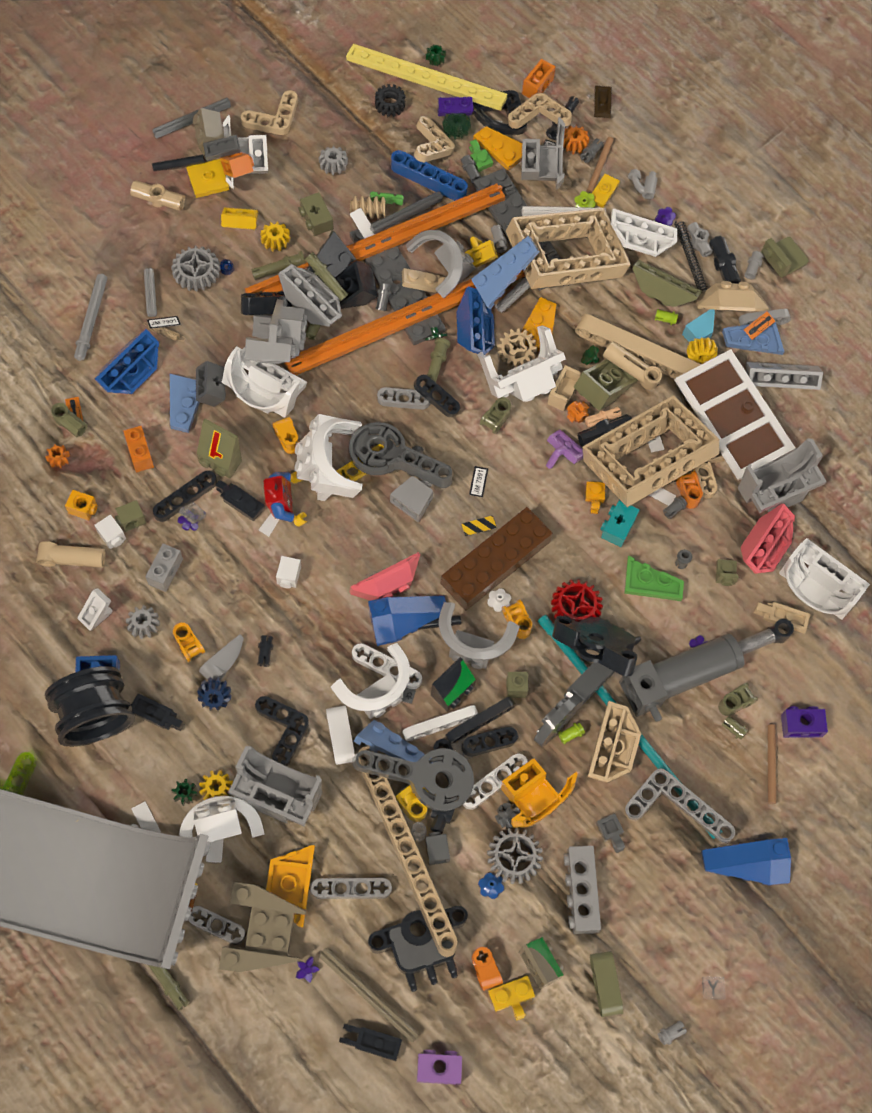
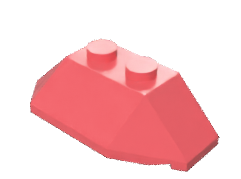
[741,504,795,574]
[349,552,420,601]

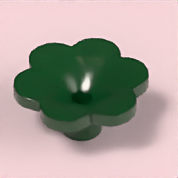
[425,327,448,341]
[581,345,599,365]

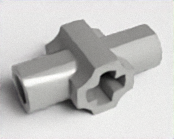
[687,222,712,257]

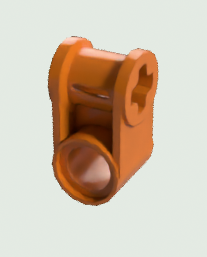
[676,471,703,509]
[472,947,503,991]

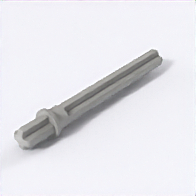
[74,274,107,361]

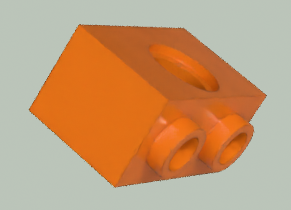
[522,59,556,98]
[220,152,254,178]
[123,426,154,473]

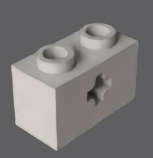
[145,544,183,592]

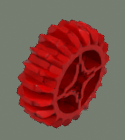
[550,579,603,622]

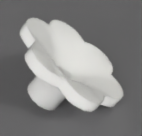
[487,589,511,612]

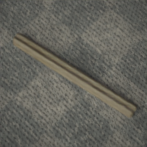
[319,948,419,1042]

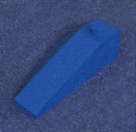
[368,596,446,646]

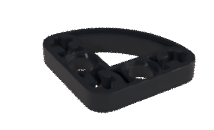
[473,90,527,135]

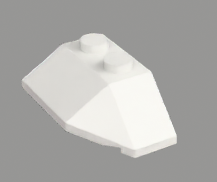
[611,209,677,257]

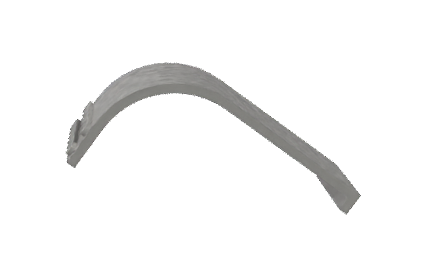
[0,789,211,969]

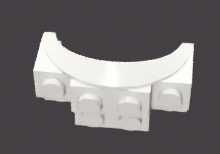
[222,346,307,418]

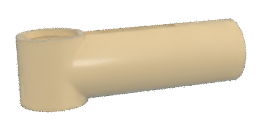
[603,341,662,390]
[36,542,106,568]

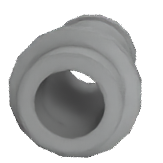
[658,1021,687,1045]

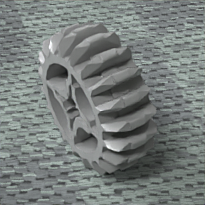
[171,245,220,292]
[487,828,543,884]

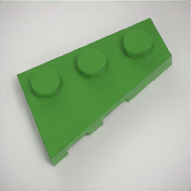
[624,556,684,601]

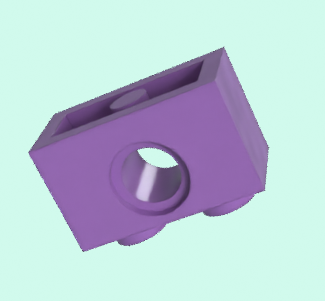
[417,1050,462,1085]

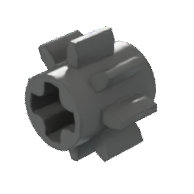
[495,803,520,828]

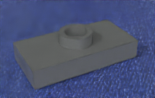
[203,135,241,161]

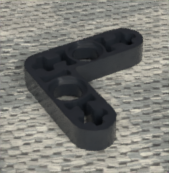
[255,696,309,766]

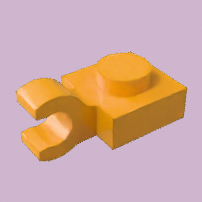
[585,481,605,514]

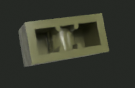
[298,192,334,236]

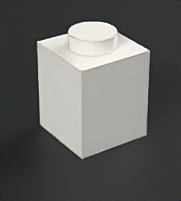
[94,515,126,549]
[276,556,301,588]

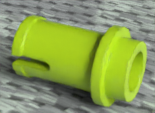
[655,309,678,325]
[558,723,585,744]

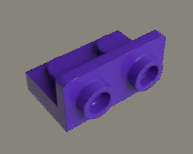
[438,97,473,117]

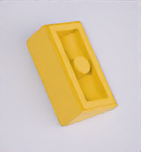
[221,207,258,230]

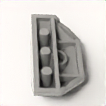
[278,264,342,327]

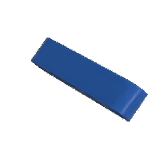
[391,150,468,201]

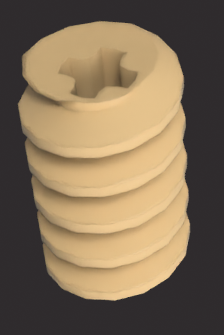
[350,195,386,219]

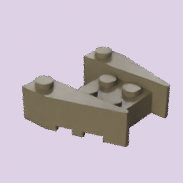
[219,882,307,972]

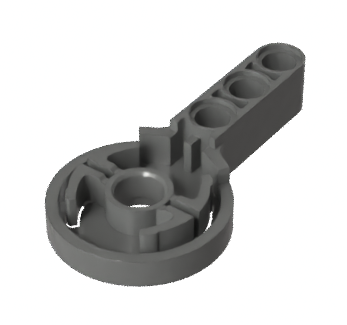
[349,422,452,488]
[534,663,614,747]
[352,748,474,811]

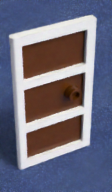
[674,349,796,480]

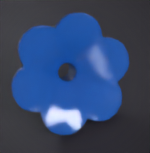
[478,873,504,899]

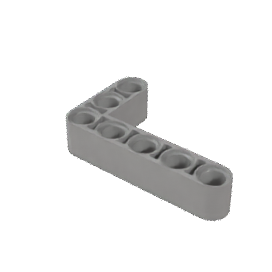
[625,769,735,843]

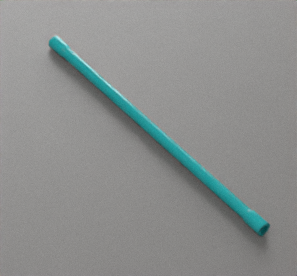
[537,614,722,839]

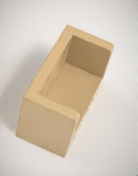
[548,365,581,412]

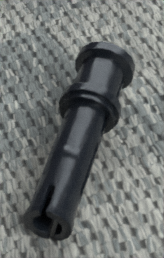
[546,96,579,141]

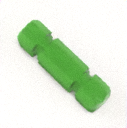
[370,191,404,205]

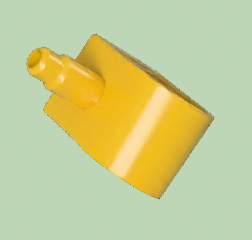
[395,785,429,822]

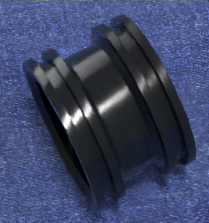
[44,666,135,747]

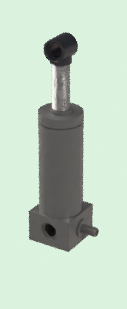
[619,619,794,722]

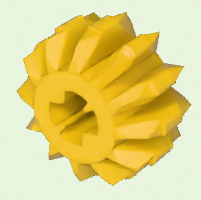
[260,221,290,252]
[686,337,718,364]
[199,770,233,800]

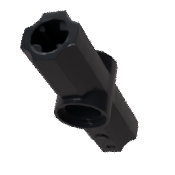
[709,236,741,284]
[577,414,632,447]

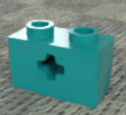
[600,500,640,547]

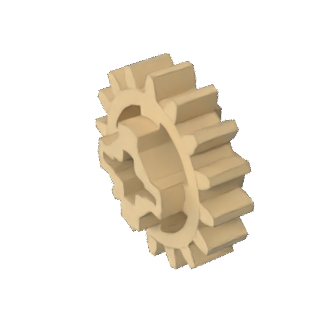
[497,328,537,367]

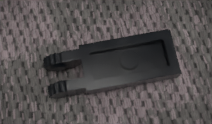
[339,1024,402,1062]

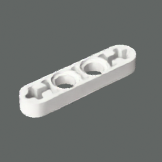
[352,644,422,689]
[402,705,478,741]
[462,754,527,810]

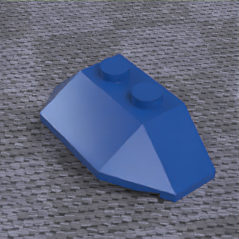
[456,286,495,355]
[94,329,159,394]

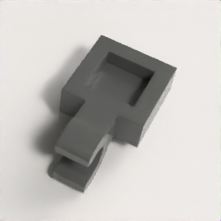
[596,814,625,853]

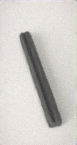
[152,98,231,138]
[370,191,443,234]

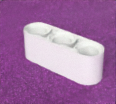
[326,705,355,765]

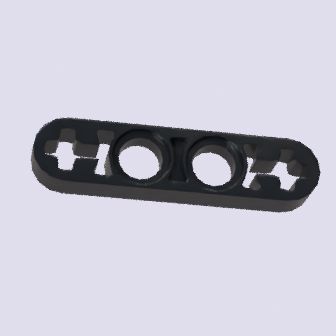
[153,470,217,522]
[445,696,516,744]

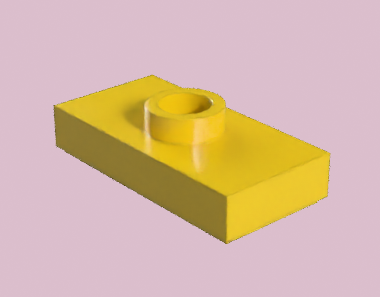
[592,174,620,208]

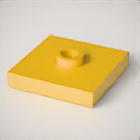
[186,159,229,198]

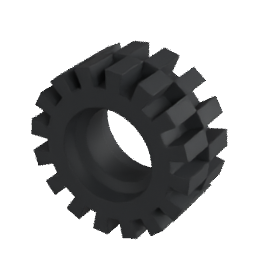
[375,84,405,117]

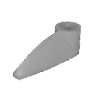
[199,634,244,681]

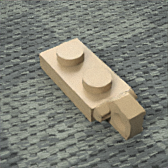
[402,268,446,293]
[754,602,810,634]

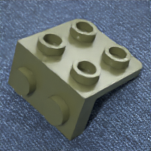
[761,237,809,278]

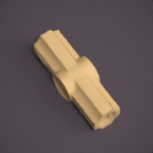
[130,180,185,211]

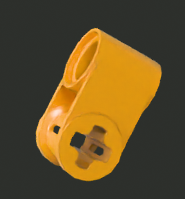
[272,416,299,454]
[502,599,532,639]
[173,623,205,662]

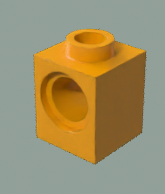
[65,490,98,521]

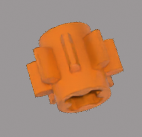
[566,401,589,423]
[45,444,70,469]

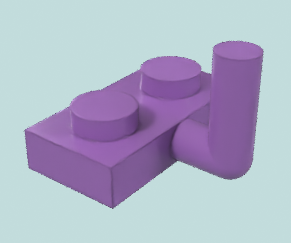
[546,429,583,469]

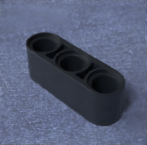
[241,291,292,315]

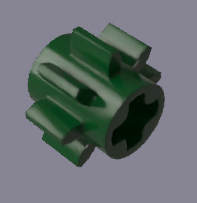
[425,45,446,66]
[171,779,198,806]

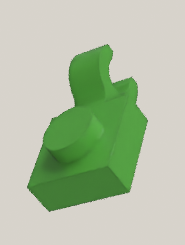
[469,139,493,172]

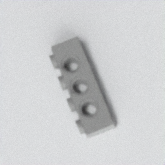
[745,362,823,390]
[564,846,601,934]

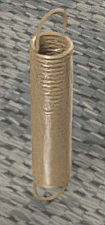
[143,322,185,341]

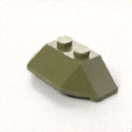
[633,260,702,307]

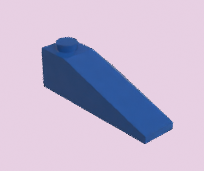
[702,838,791,885]

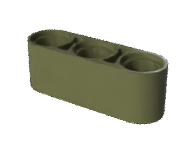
[590,951,623,1017]

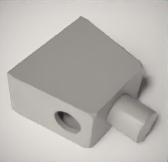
[390,476,433,522]

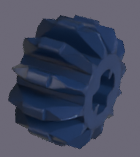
[197,676,232,711]

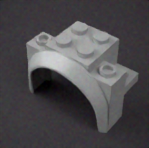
[245,299,308,364]
[738,439,827,513]
[228,746,322,827]

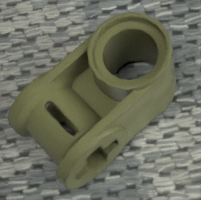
[480,397,511,434]
[718,683,758,716]

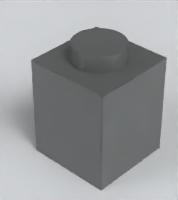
[425,832,450,865]

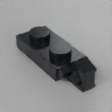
[215,480,265,521]
[131,693,184,731]

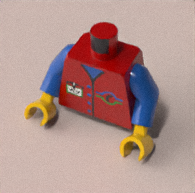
[263,471,307,527]

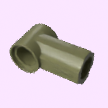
[51,403,88,438]

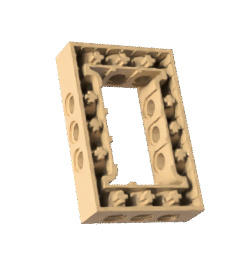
[506,208,631,289]
[583,395,720,507]

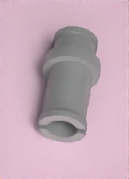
[491,225,507,253]
[744,251,763,280]

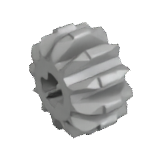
[319,145,348,175]
[126,605,160,639]

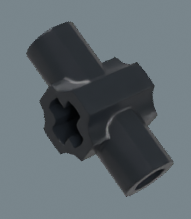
[430,796,456,834]

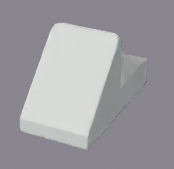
[77,588,113,631]

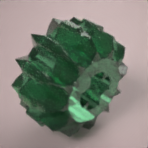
[442,113,471,139]

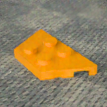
[266,845,315,927]

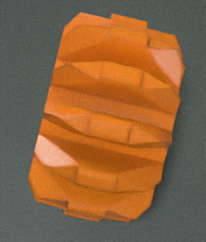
[563,124,589,154]

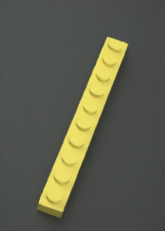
[346,44,507,111]

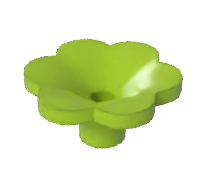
[574,191,596,208]

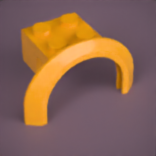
[501,758,578,828]

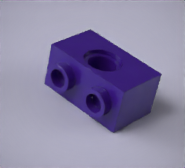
[781,706,828,738]

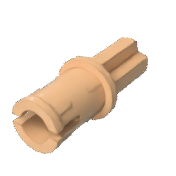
[585,407,621,428]

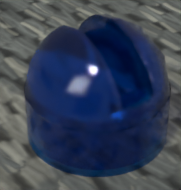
[220,259,234,275]

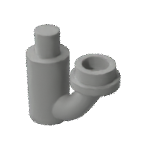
[628,169,658,199]

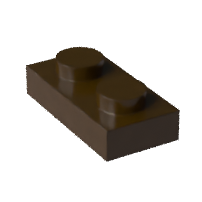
[594,85,612,118]

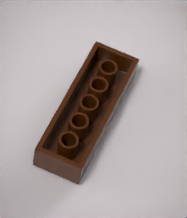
[440,507,553,611]

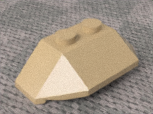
[695,281,769,312]
[588,701,641,783]

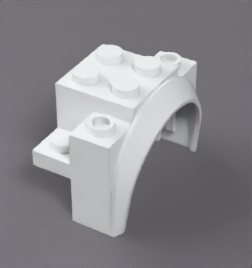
[478,325,566,402]
[295,414,362,501]
[779,538,870,620]

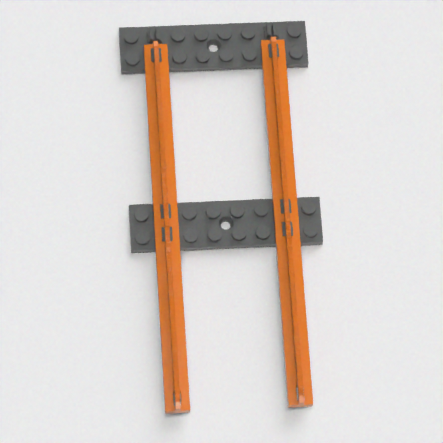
[245,168,561,375]

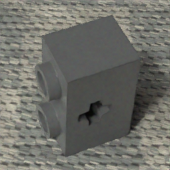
[196,361,226,407]

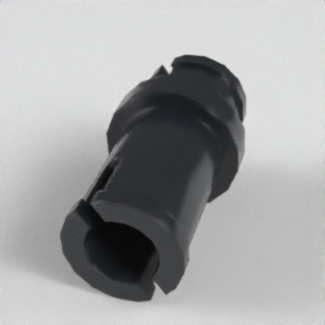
[257,635,274,667]

